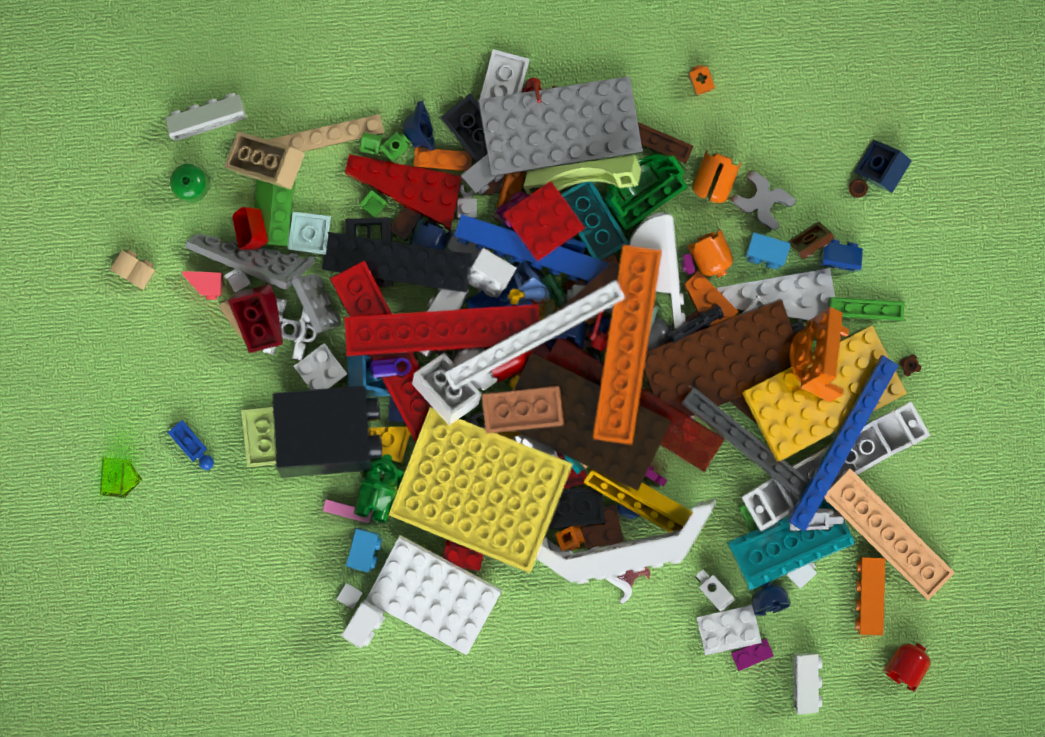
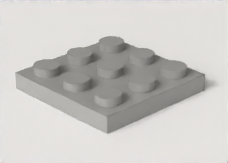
[291,273,341,334]

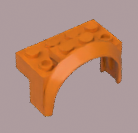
[790,307,849,402]

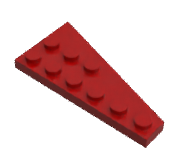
[345,154,462,231]

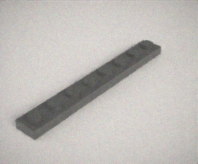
[681,388,809,499]

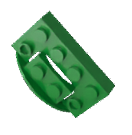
[602,154,688,231]

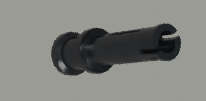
[668,303,724,344]

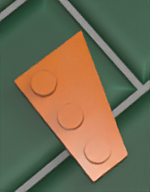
[684,271,738,326]

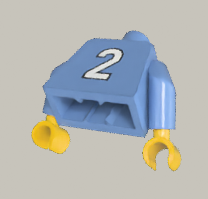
[508,260,552,305]

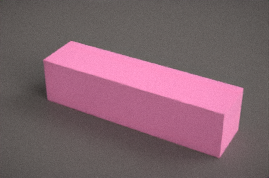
[323,499,373,523]

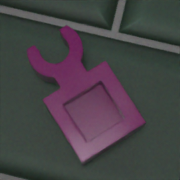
[645,465,667,486]

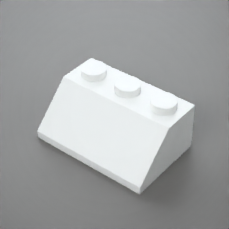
[793,653,822,714]

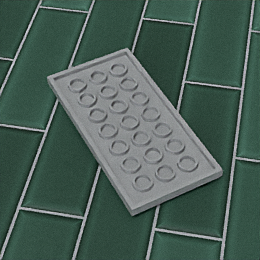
[478,76,643,176]

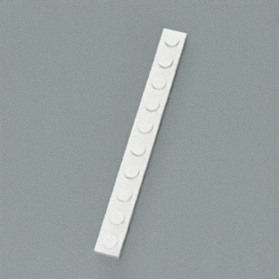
[444,281,625,390]

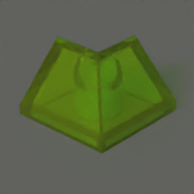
[100,457,142,498]

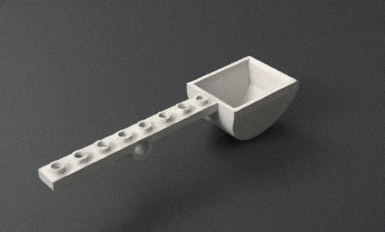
[629,212,696,444]

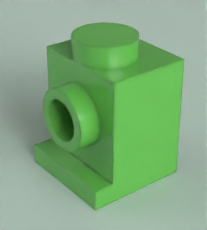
[379,132,410,163]

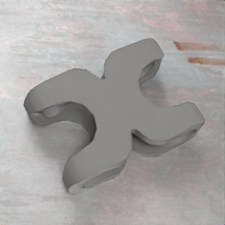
[730,171,796,231]

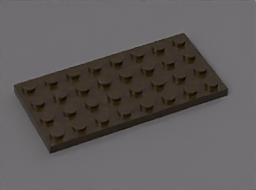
[514,352,672,491]

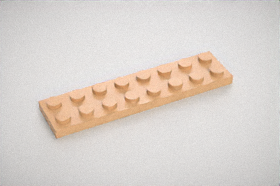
[824,467,955,600]

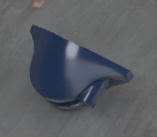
[403,101,435,151]

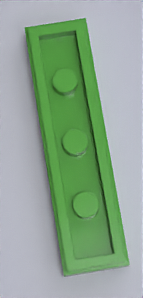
[828,297,905,321]

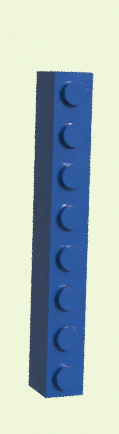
[454,214,609,285]

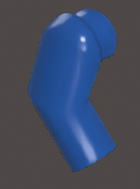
[617,504,640,519]

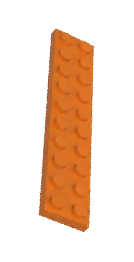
[593,245,662,444]

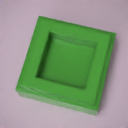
[360,132,382,155]

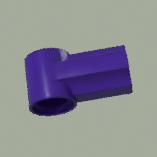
[371,357,411,378]

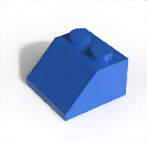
[819,239,863,272]

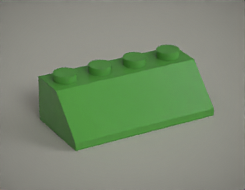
[254,178,296,247]

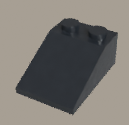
[439,93,487,163]

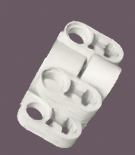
[263,298,318,361]

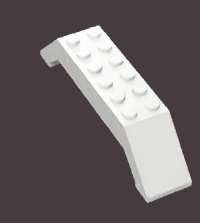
[742,402,930,531]
[536,499,716,584]

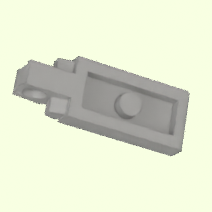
[789,509,844,531]

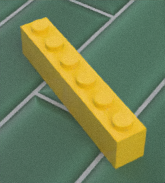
[583,468,693,532]

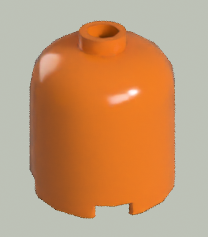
[687,229,733,278]

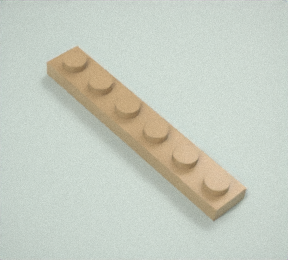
[268,114,384,152]

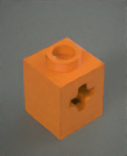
[688,65,715,96]

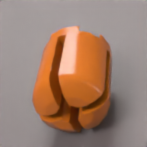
[692,150,742,203]

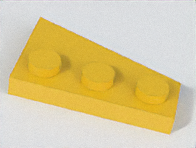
[371,426,410,463]

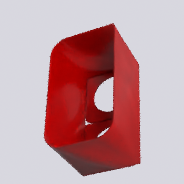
[232,207,268,250]

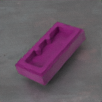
[681,254,696,275]

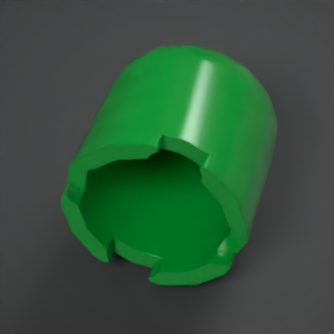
[170,164,210,203]

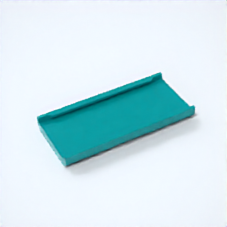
[727,500,854,591]

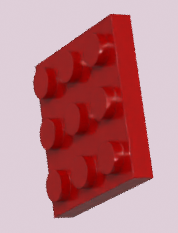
[503,181,585,262]

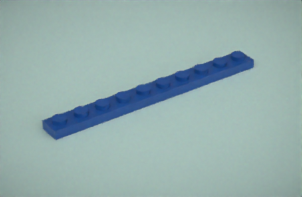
[787,355,899,531]

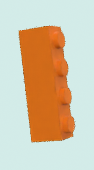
[855,557,885,635]

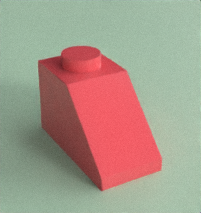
[183,271,223,300]

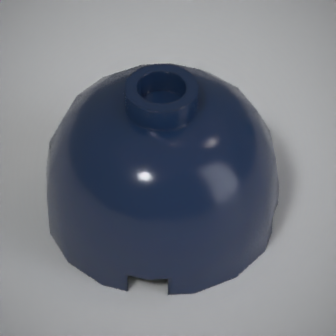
[752,582,791,616]

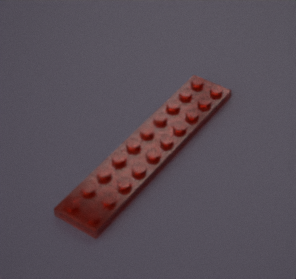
[546,338,725,472]

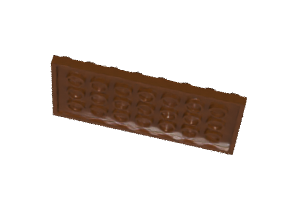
[644,299,794,425]

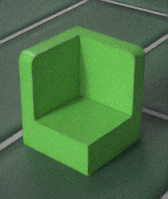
[360,190,388,218]

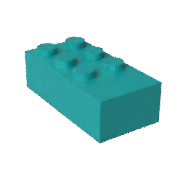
[561,182,629,260]

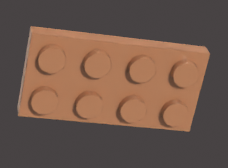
[482,386,564,433]

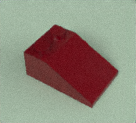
[228,284,283,353]

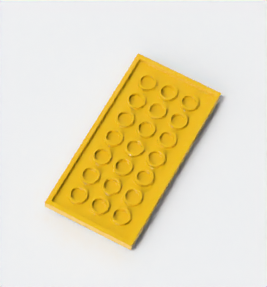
[742,325,907,462]

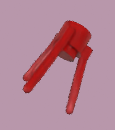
[522,78,543,103]
[589,310,611,351]

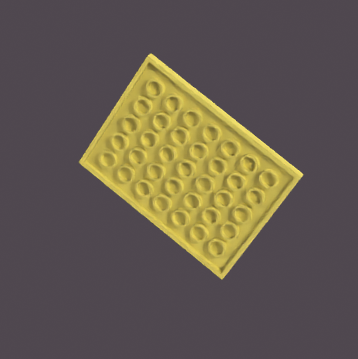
[389,407,573,573]

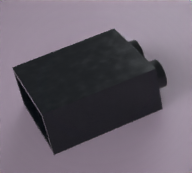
[272,386,382,478]

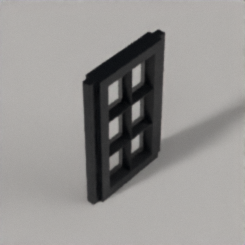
[345,217,393,287]

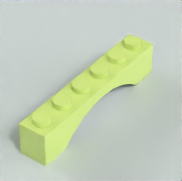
[523,155,641,195]

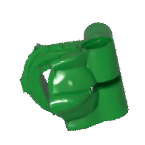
[353,454,403,523]

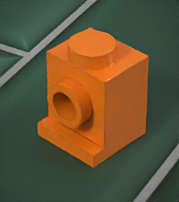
[555,526,585,552]

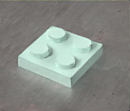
[288,212,331,254]

